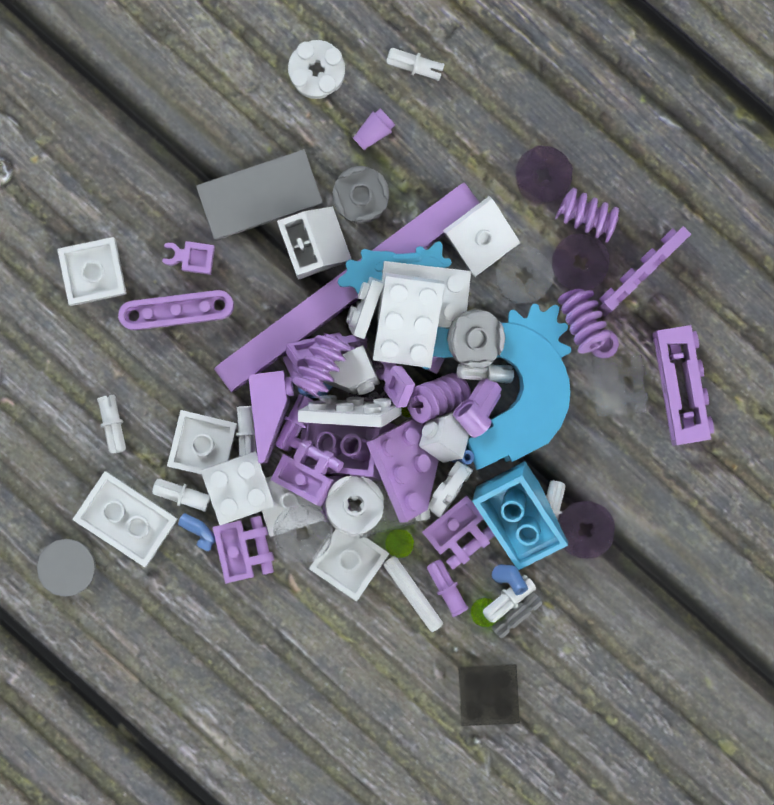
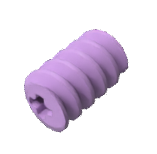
[555,188,619,243]
[558,289,611,354]
[292,333,351,399]
[407,373,471,423]

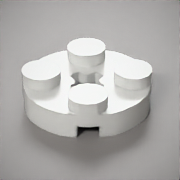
[288,40,345,99]
[428,461,473,517]
[325,476,384,536]

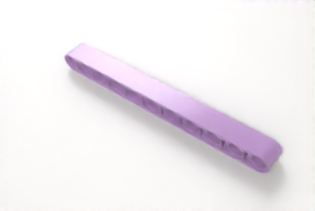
[214,183,480,393]

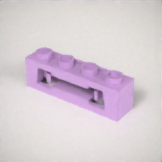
[652,325,714,446]

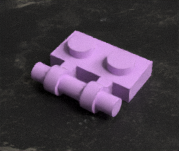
[271,437,344,507]
[422,495,495,570]
[213,516,274,584]

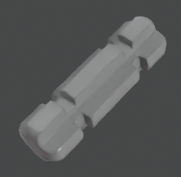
[492,592,543,638]

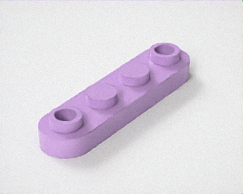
[118,290,234,330]

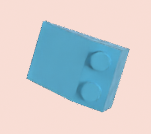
[472,461,568,570]

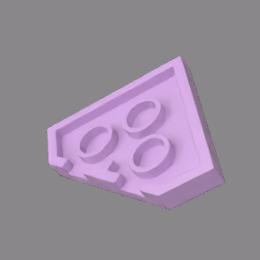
[366,418,439,523]

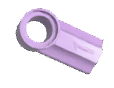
[453,378,502,438]

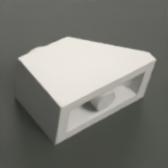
[324,345,380,395]
[419,411,470,463]

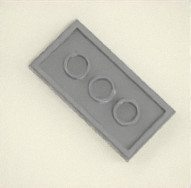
[196,149,323,241]

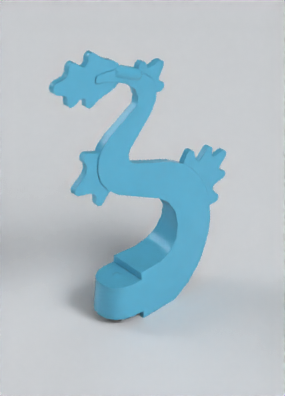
[338,241,571,470]

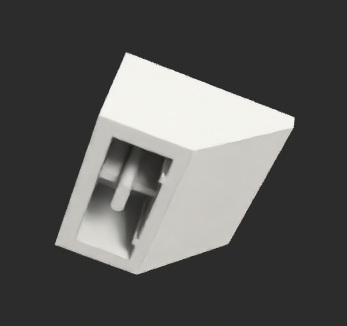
[277,206,352,280]

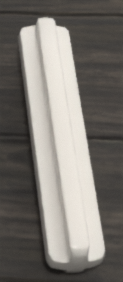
[383,556,443,632]

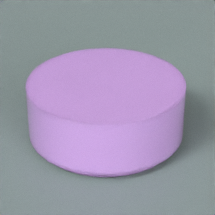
[591,330,619,359]

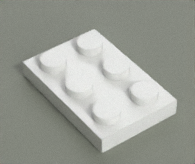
[377,261,471,328]
[373,273,445,368]
[298,395,401,427]
[72,471,178,567]

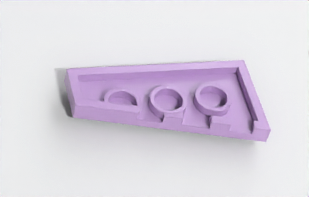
[597,226,691,317]

